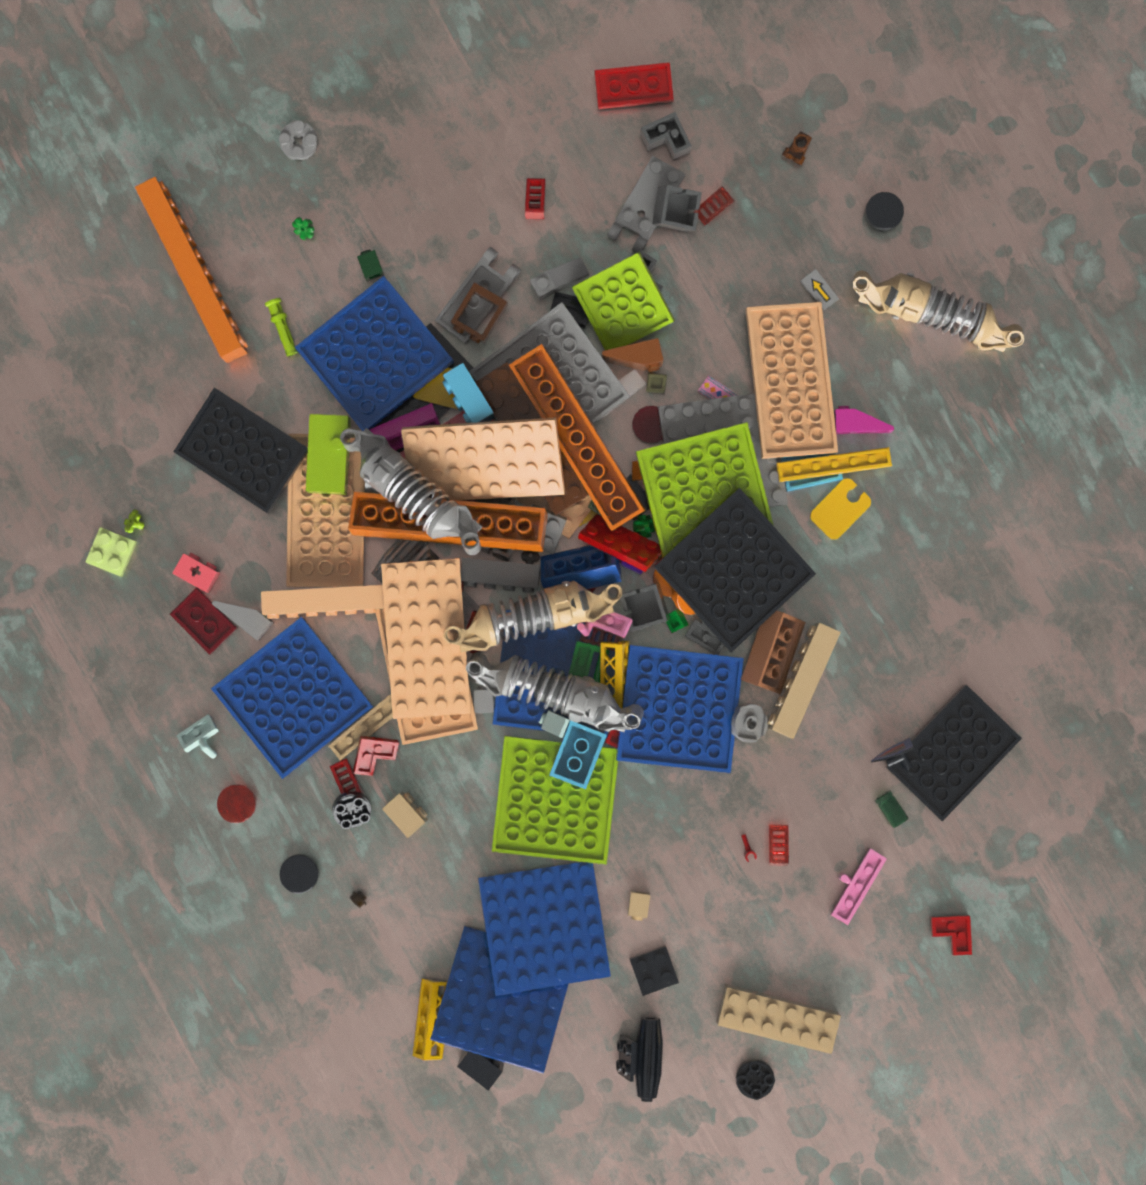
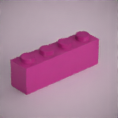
[369,403,441,451]

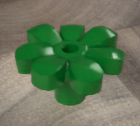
[292,217,314,240]

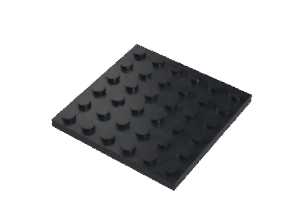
[653,488,816,653]

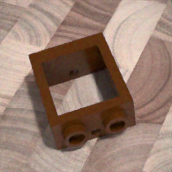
[451,282,508,344]

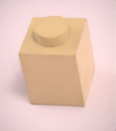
[628,890,650,921]

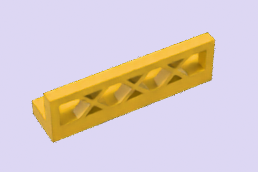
[600,640,629,708]
[412,978,448,1060]

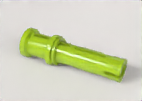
[265,298,298,357]

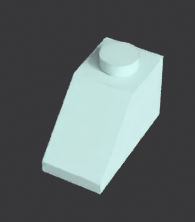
[539,710,570,738]

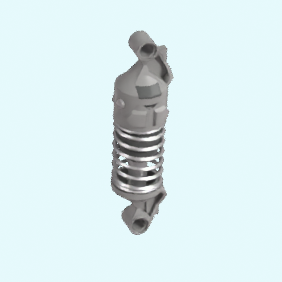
[340,428,482,555]
[466,652,644,732]

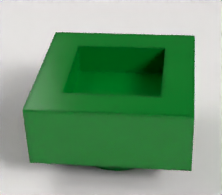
[666,609,689,633]

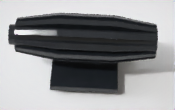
[616,1017,663,1102]

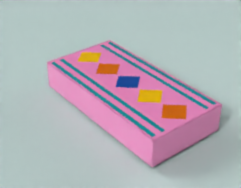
[698,375,738,399]

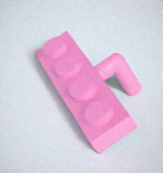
[577,612,633,638]
[830,848,887,925]

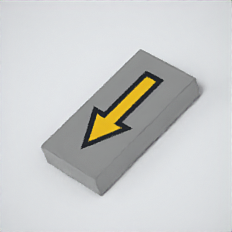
[800,269,839,311]

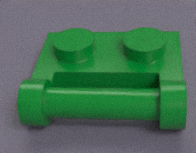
[568,641,610,683]

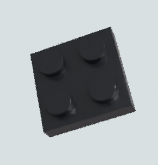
[629,945,679,996]

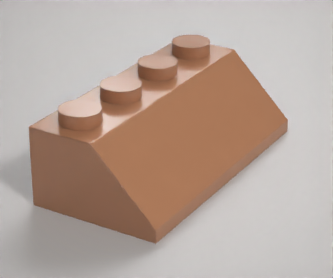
[741,611,806,694]

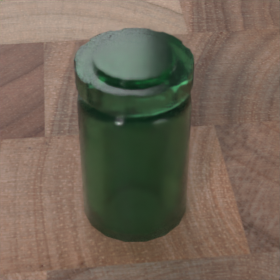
[874,790,909,828]

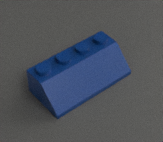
[540,545,621,589]

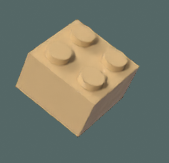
[382,791,428,838]

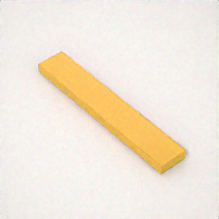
[776,447,892,482]

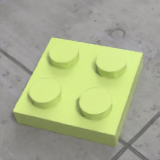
[85,527,137,577]

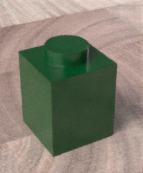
[357,249,384,282]

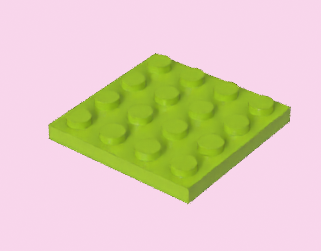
[572,252,675,350]

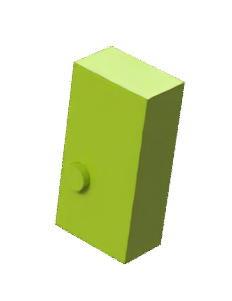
[306,414,351,495]

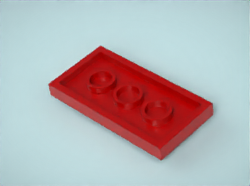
[594,62,674,110]
[578,514,661,572]

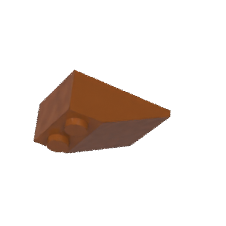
[601,338,664,373]

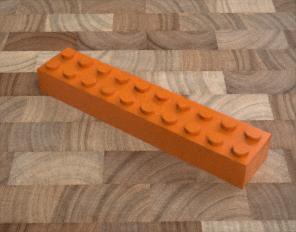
[135,177,248,364]
[509,344,646,531]
[348,492,548,552]

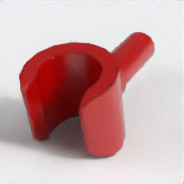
[741,834,757,862]

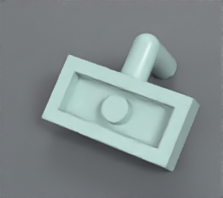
[176,714,219,758]

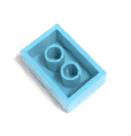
[442,363,495,423]
[549,720,607,789]

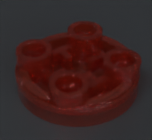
[217,784,257,823]

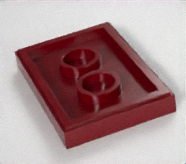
[170,587,238,655]

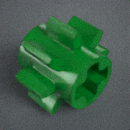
[633,515,655,538]

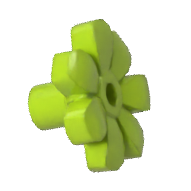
[124,509,144,533]

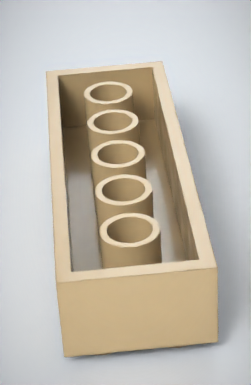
[767,623,841,739]
[716,984,841,1054]

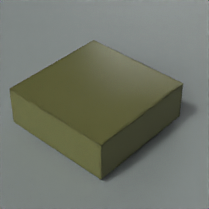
[646,372,667,394]

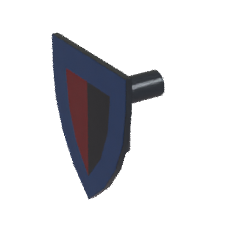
[871,738,914,770]

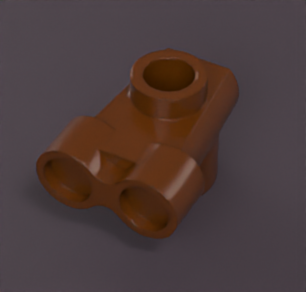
[782,131,812,166]

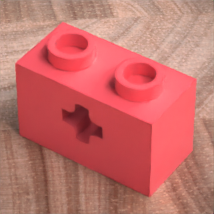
[172,552,220,593]

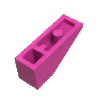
[834,406,894,434]

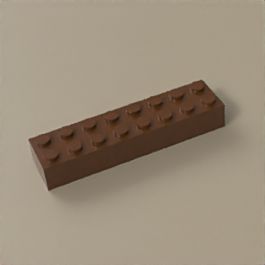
[475,362,589,515]

